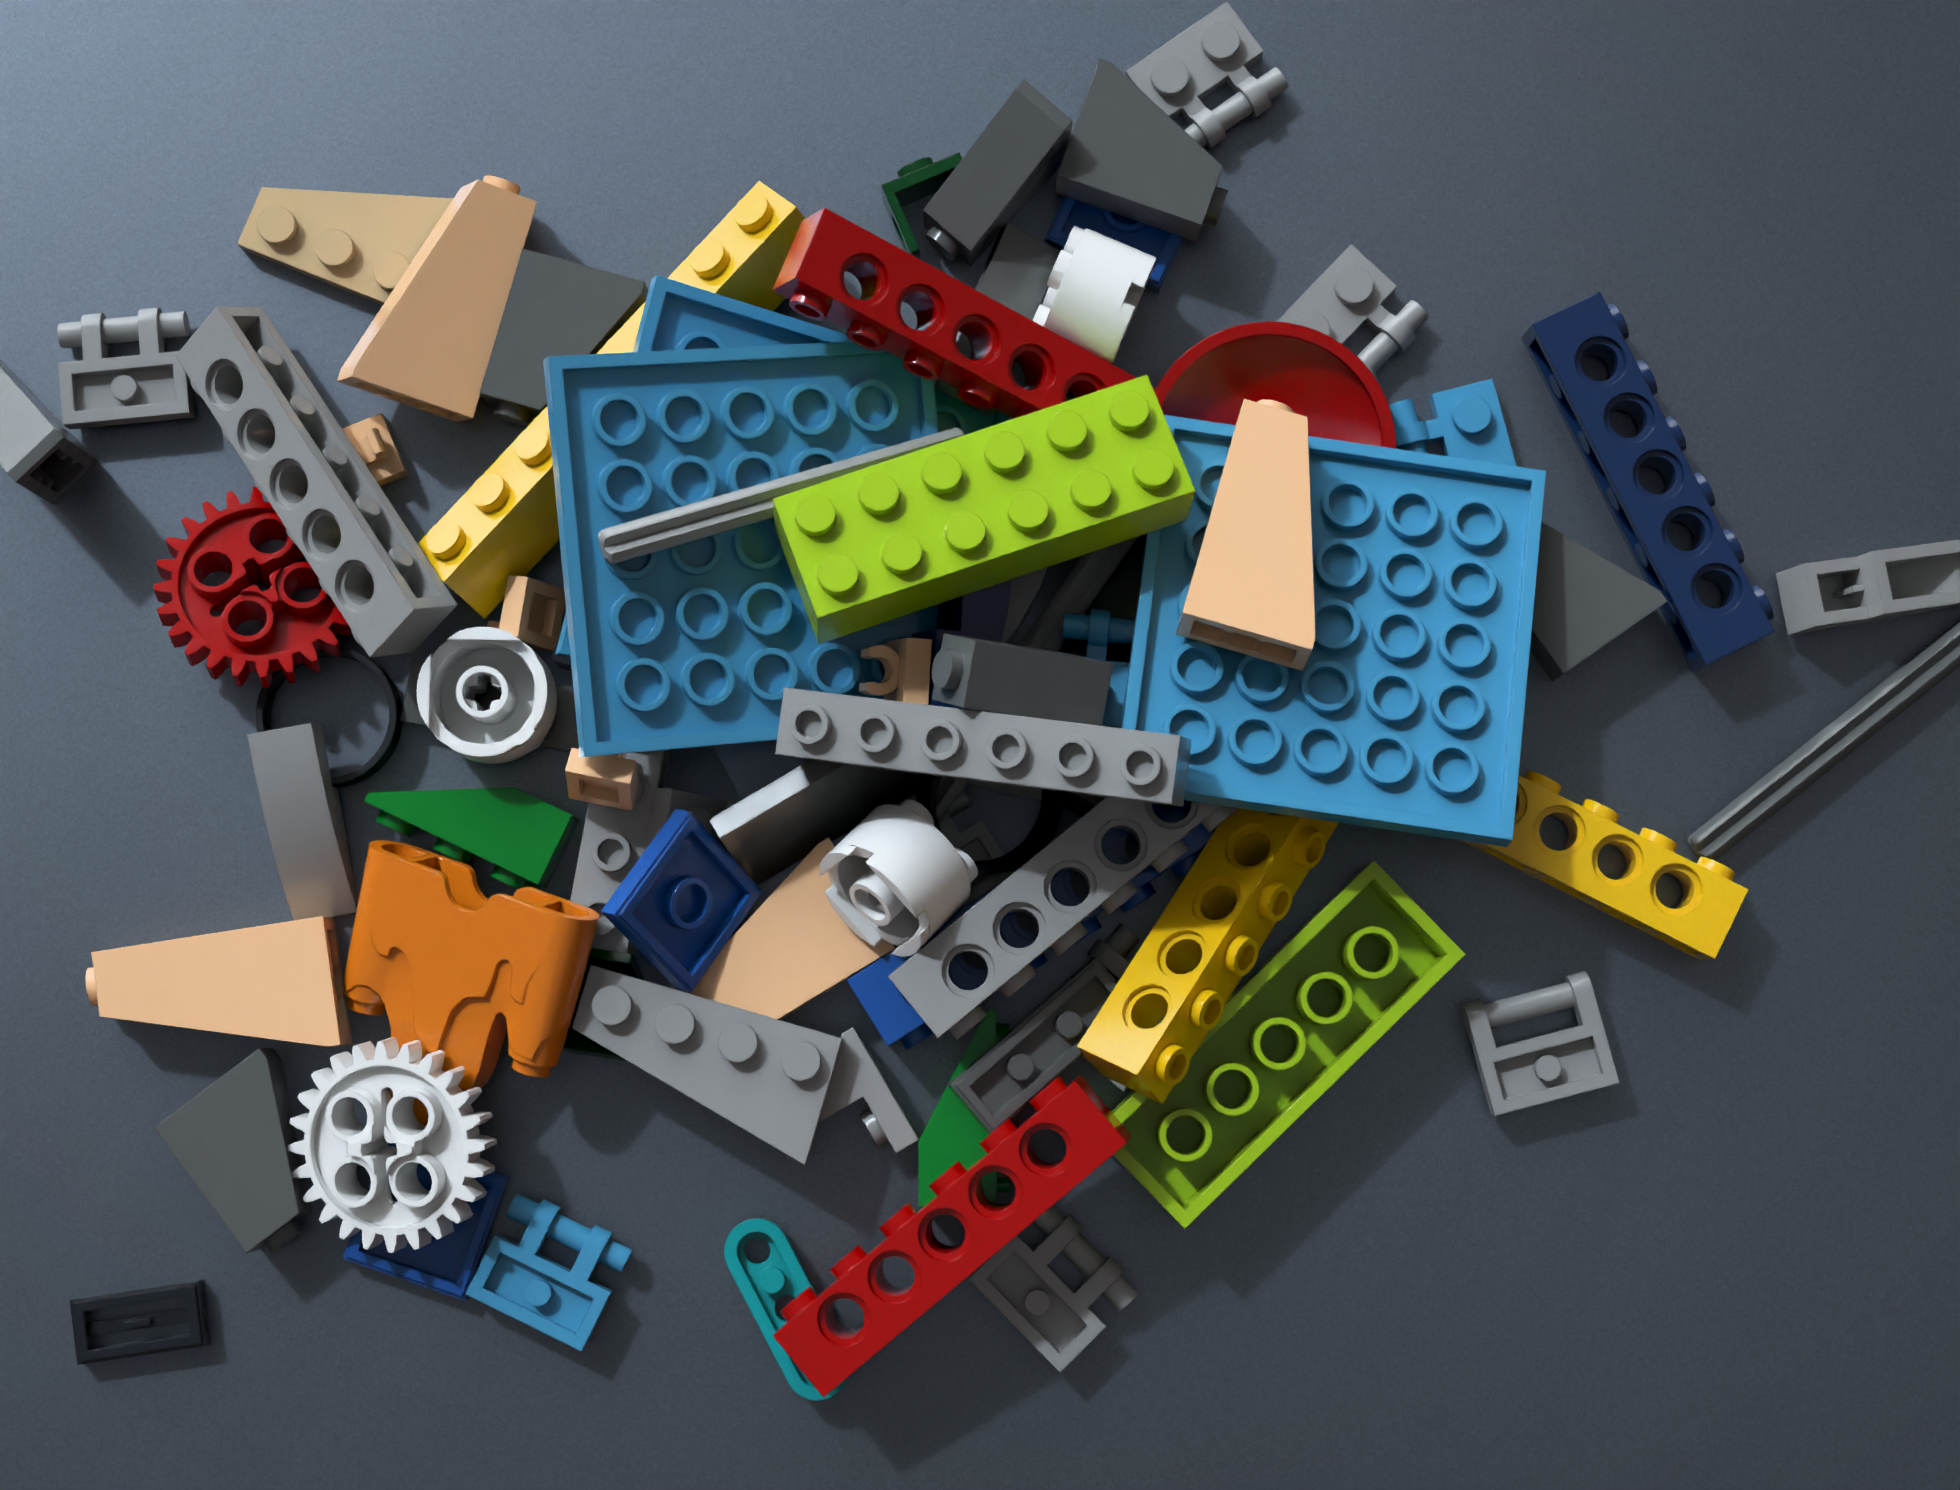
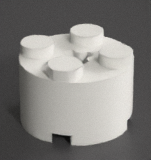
[1033,226,1157,364]
[416,627,557,764]
[819,799,978,957]

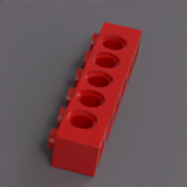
[773,208,1155,419]
[773,1075,1131,1397]

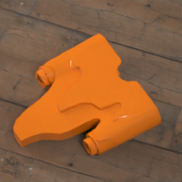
[343,840,600,1126]

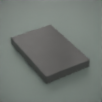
[710,760,917,885]

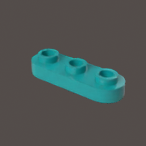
[724,1218,848,1401]

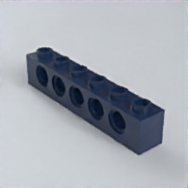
[1522,291,1775,673]

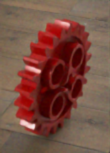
[153,487,353,688]

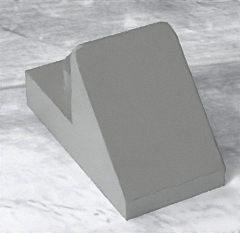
[818,1027,920,1153]

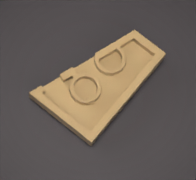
[237,187,454,306]

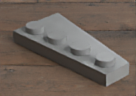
[572,965,843,1165]

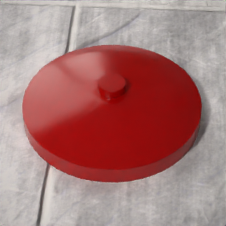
[1154,321,1396,449]

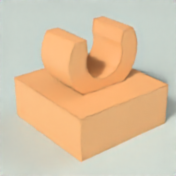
[342,413,409,486]
[487,575,565,651]
[859,638,932,705]
[565,748,639,811]

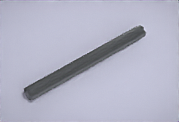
[1688,621,1960,861]

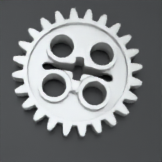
[288,1037,497,1253]

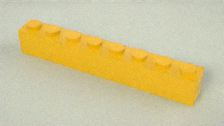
[418,181,805,619]

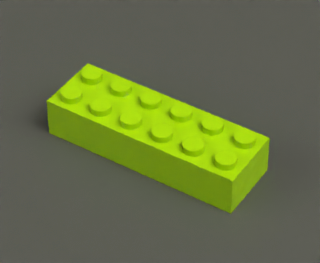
[772,375,1195,645]
[1111,860,1466,1229]

